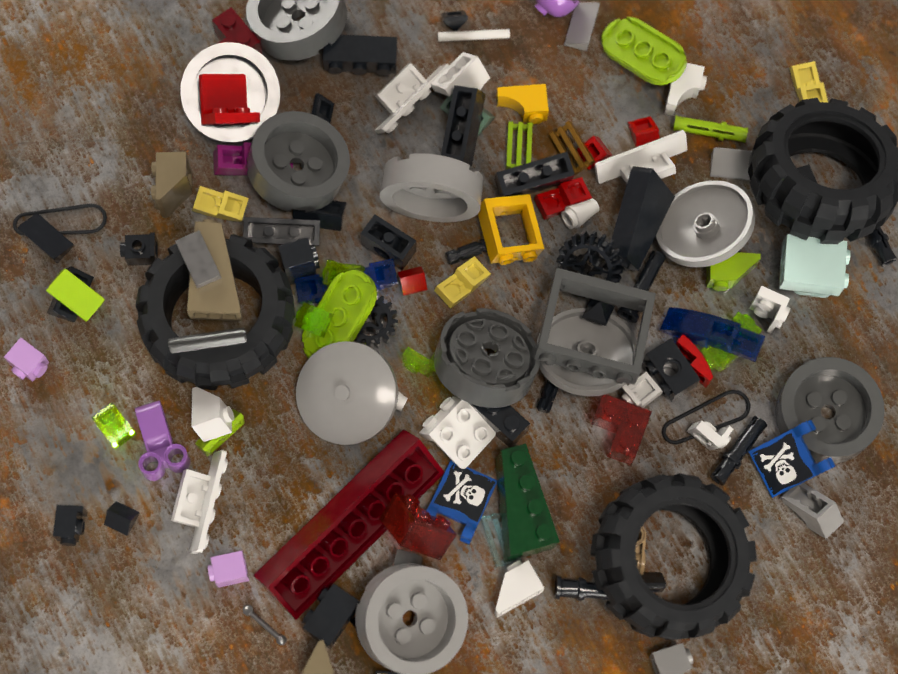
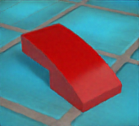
[534,177,592,220]
[676,334,713,388]

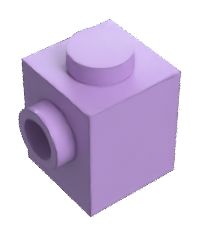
[4,338,49,382]

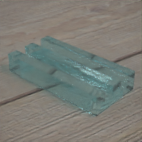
[481,513,522,568]

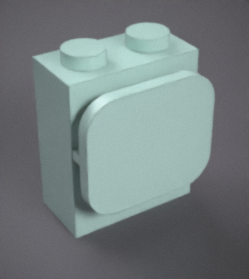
[779,234,851,298]

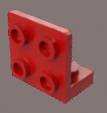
[199,74,260,125]

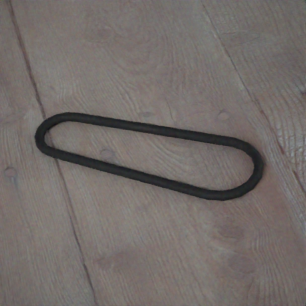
[13,203,107,236]
[662,390,751,445]

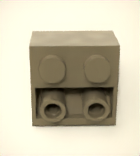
[151,152,192,218]

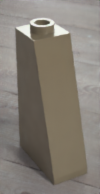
[187,219,243,321]

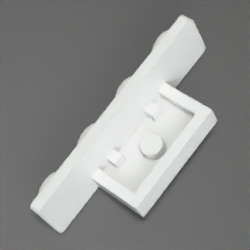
[375,63,449,134]
[595,130,687,184]
[171,450,228,554]

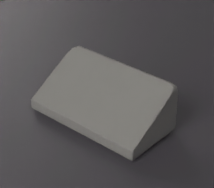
[564,2,600,51]
[710,147,752,180]

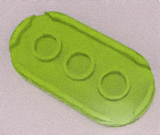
[602,17,687,85]
[302,270,377,358]

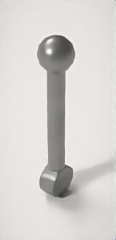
[243,605,287,645]

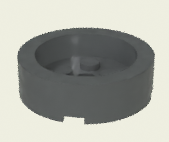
[246,0,347,61]
[247,111,350,212]
[434,308,541,408]
[775,357,885,464]

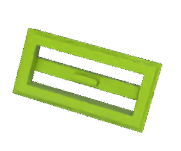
[506,121,533,169]

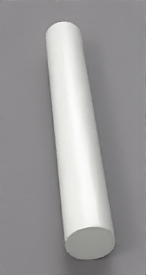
[438,29,510,42]

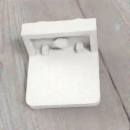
[419,396,496,469]

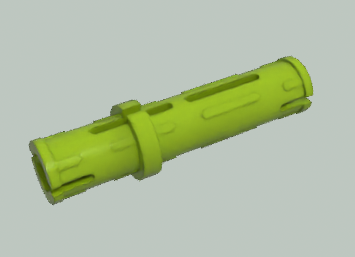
[673,115,748,143]

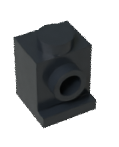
[120,232,158,266]
[53,505,88,546]

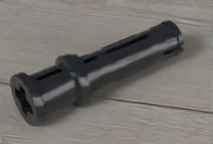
[617,250,666,323]
[554,575,608,601]

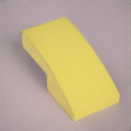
[790,61,828,103]
[192,186,249,222]
[434,256,491,308]

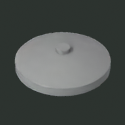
[656,180,755,267]
[537,308,637,397]
[296,341,398,445]

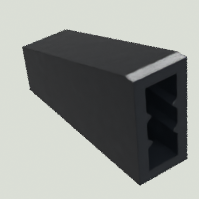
[611,166,675,271]

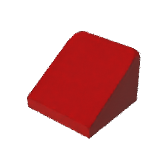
[628,116,660,147]
[577,135,612,170]

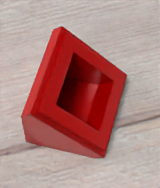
[397,266,427,296]

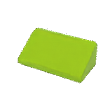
[45,268,105,322]
[195,409,245,457]

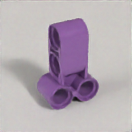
[135,400,191,481]

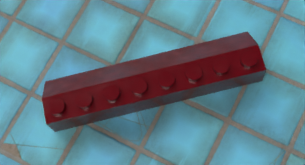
[253,429,445,620]

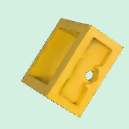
[478,194,545,265]

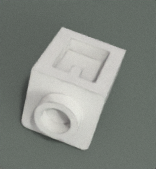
[687,420,733,451]

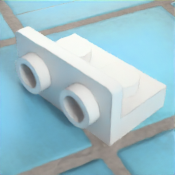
[749,286,791,333]

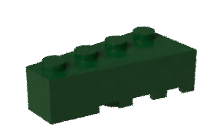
[495,443,560,563]

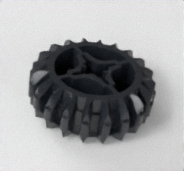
[556,231,624,298]

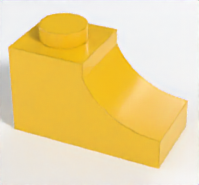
[496,84,549,124]

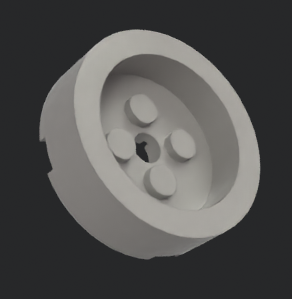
[380,154,484,222]
[355,563,468,674]

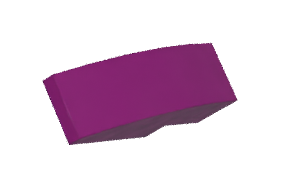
[213,142,293,176]

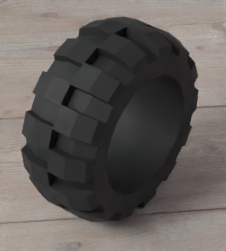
[135,234,295,391]

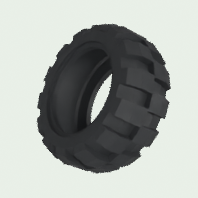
[748,98,898,244]
[590,473,757,640]

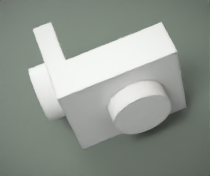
[621,372,663,412]

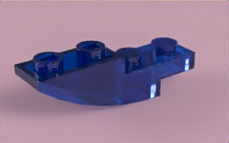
[660,307,765,362]

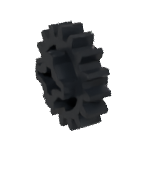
[356,296,398,348]

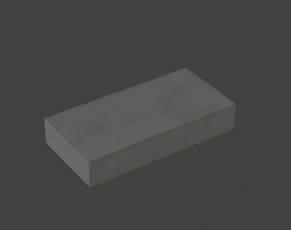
[175,231,221,289]

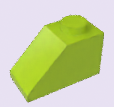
[706,252,761,291]

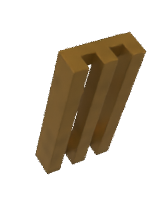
[549,121,595,176]

